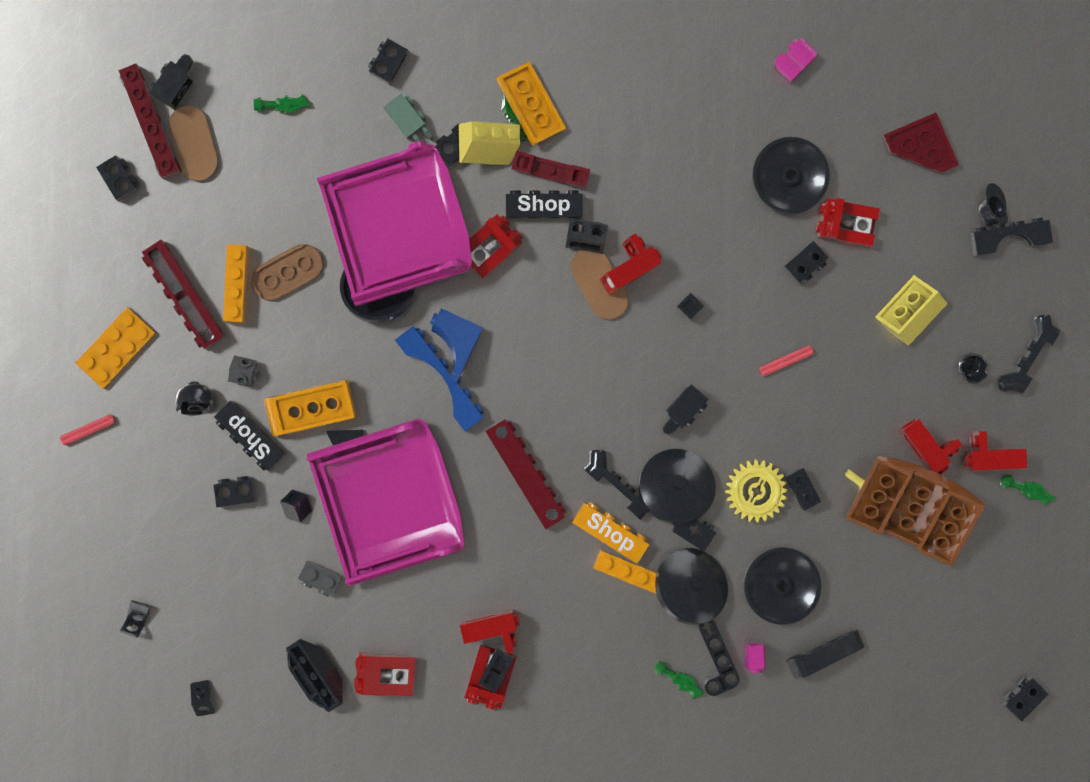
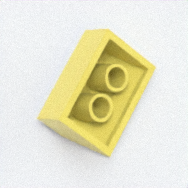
[459,121,520,165]
[875,275,947,346]

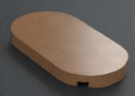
[169,105,218,181]
[251,244,323,301]
[571,250,628,319]

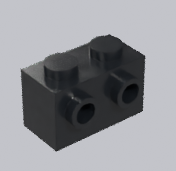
[783,241,828,284]
[1002,676,1049,722]

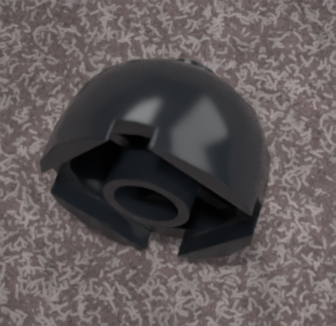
[176,381,214,415]

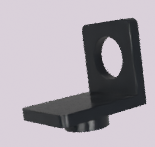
[120,600,149,638]
[190,680,215,716]

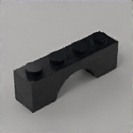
[970,217,1053,256]

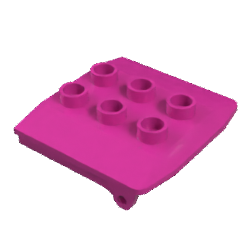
[317,141,472,306]
[307,419,464,587]

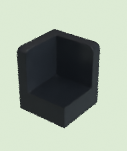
[677,293,704,321]
[280,490,312,523]

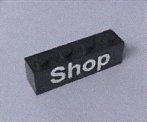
[506,190,583,219]
[214,401,287,471]

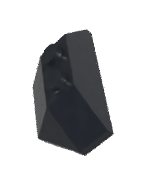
[286,639,343,712]

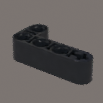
[698,620,740,696]
[786,629,865,678]

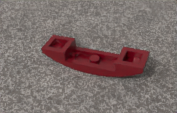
[511,151,590,188]

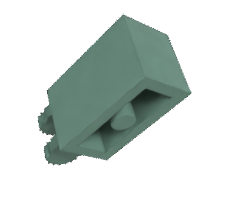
[383,93,433,141]

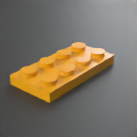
[496,61,566,146]
[75,307,156,389]

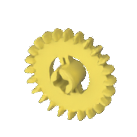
[725,459,788,523]

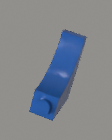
[430,308,483,382]

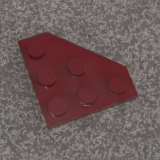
[883,113,959,173]

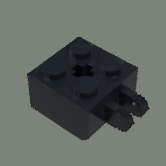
[149,54,194,111]
[662,384,709,435]

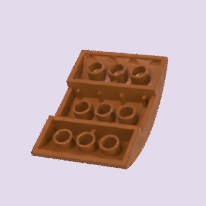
[846,456,985,566]

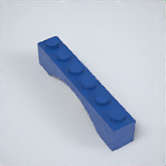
[395,326,484,432]

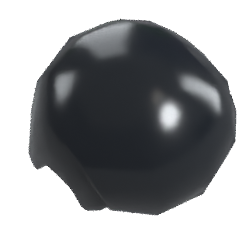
[958,353,988,384]

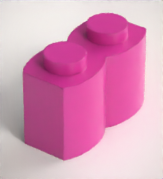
[774,38,818,83]
[745,642,766,673]

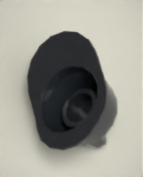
[979,183,1008,226]

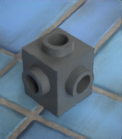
[228,355,259,387]

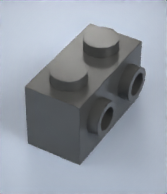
[298,560,343,597]

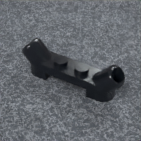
[997,314,1061,395]
[584,450,649,520]

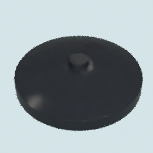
[752,137,830,214]
[340,270,417,323]
[639,449,716,525]
[744,547,821,625]
[655,548,728,625]

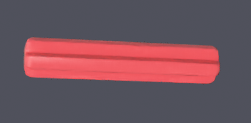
[759,345,814,376]
[60,414,115,445]

